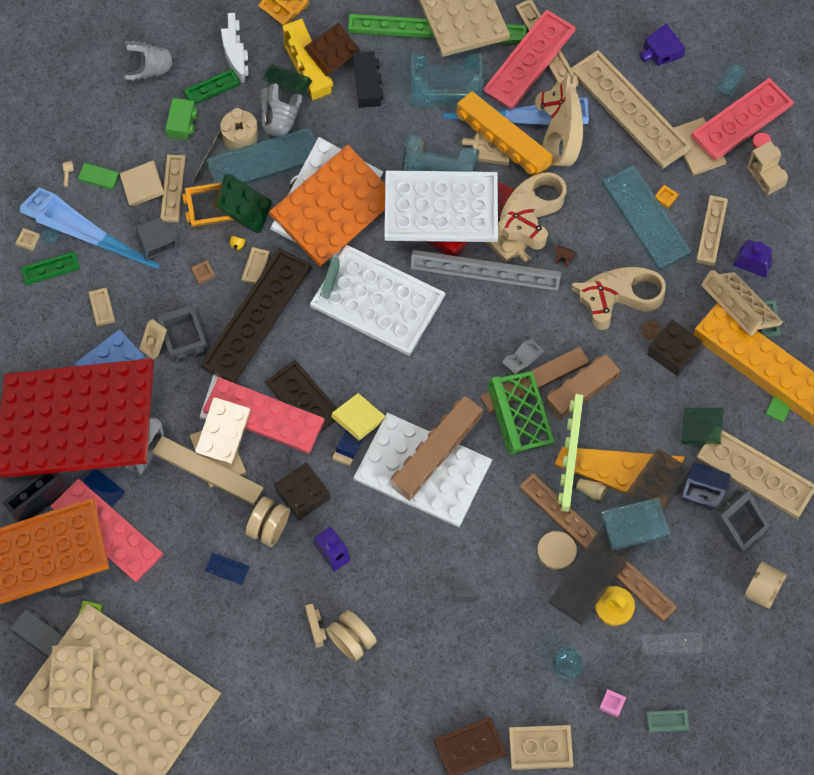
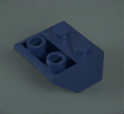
[682,462,731,509]

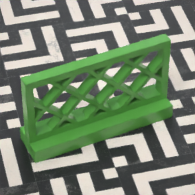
[487,371,555,456]

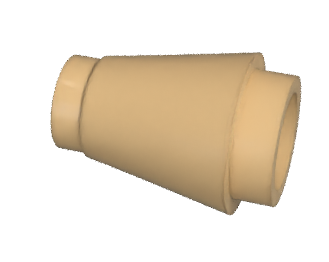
[576,479,607,501]

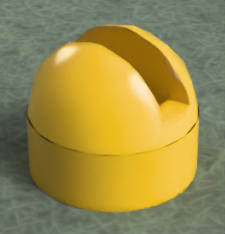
[230,235,246,250]

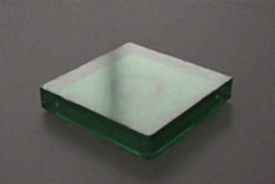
[681,407,724,444]

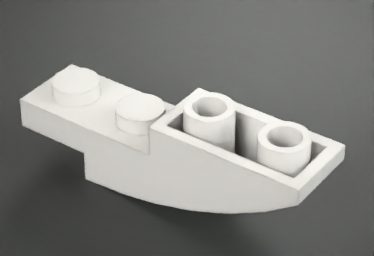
[221,13,249,83]

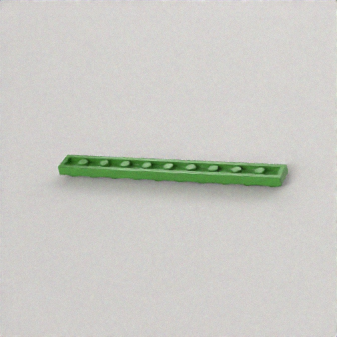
[348,14,527,44]

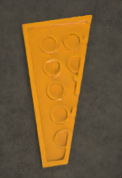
[555,447,684,509]

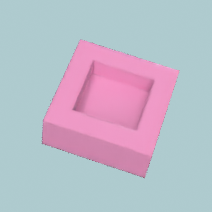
[599,689,626,718]

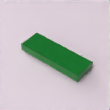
[183,69,240,105]
[21,251,80,286]

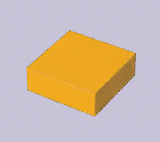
[653,185,679,209]

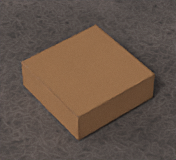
[191,260,216,284]

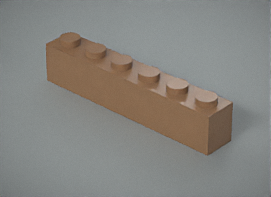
[391,396,483,501]

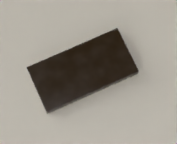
[265,360,338,434]

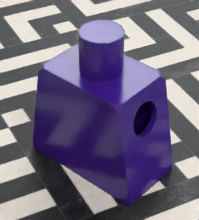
[639,23,685,66]
[733,240,772,278]
[313,526,350,572]

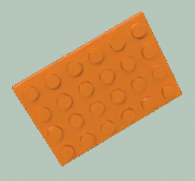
[269,145,386,267]
[0,497,109,604]

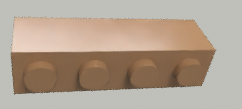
[545,354,620,420]

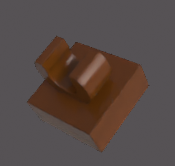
[555,245,577,267]

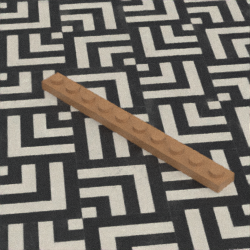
[519,473,677,622]

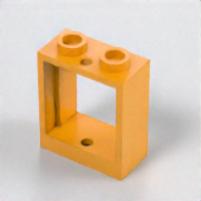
[182,182,234,227]

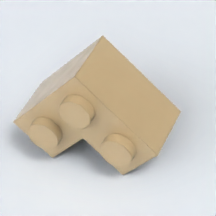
[747,141,788,195]

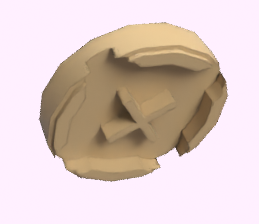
[537,531,577,570]

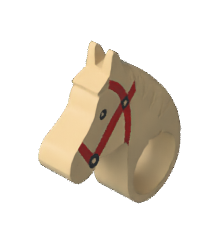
[535,74,583,167]
[498,172,567,250]
[572,267,666,330]

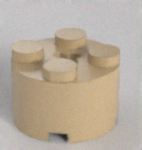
[220,108,258,151]
[744,562,787,609]

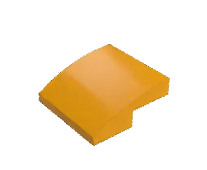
[258,0,310,25]

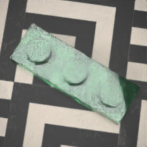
[262,64,312,96]

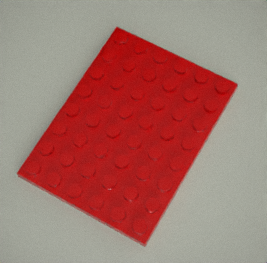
[0,358,154,478]

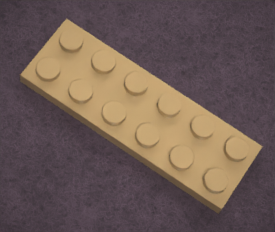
[696,427,814,520]

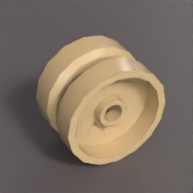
[245,496,290,547]
[326,610,377,662]

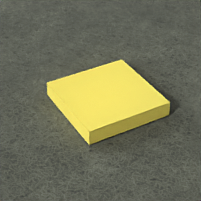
[331,393,386,440]

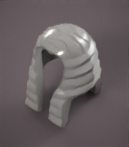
[122,40,172,81]
[260,83,302,137]

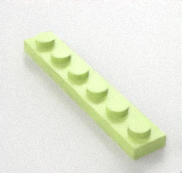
[558,394,583,512]

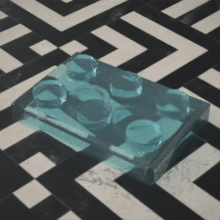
[601,498,670,551]

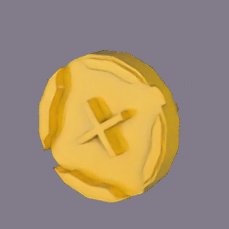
[595,586,635,626]

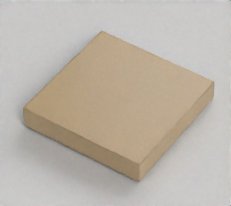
[120,160,165,207]

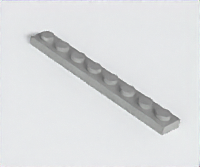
[410,250,561,291]

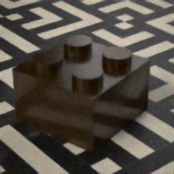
[647,320,703,377]
[274,462,330,521]

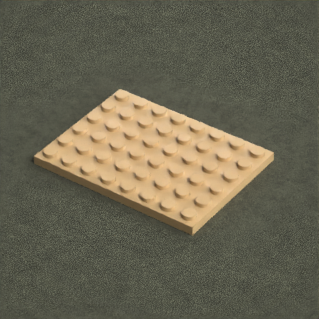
[15,604,221,775]

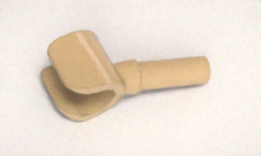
[63,161,74,187]

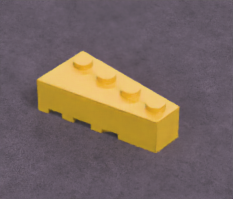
[282,19,333,101]

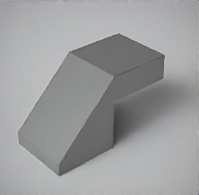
[502,339,545,374]

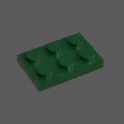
[213,173,272,233]

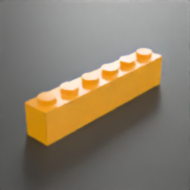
[456,91,553,176]

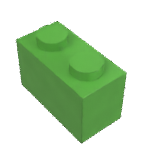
[165,98,198,140]

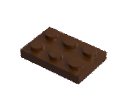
[304,23,360,77]
[433,717,507,775]

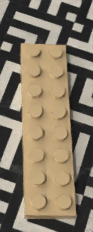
[571,50,691,169]

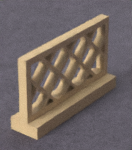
[701,270,783,335]

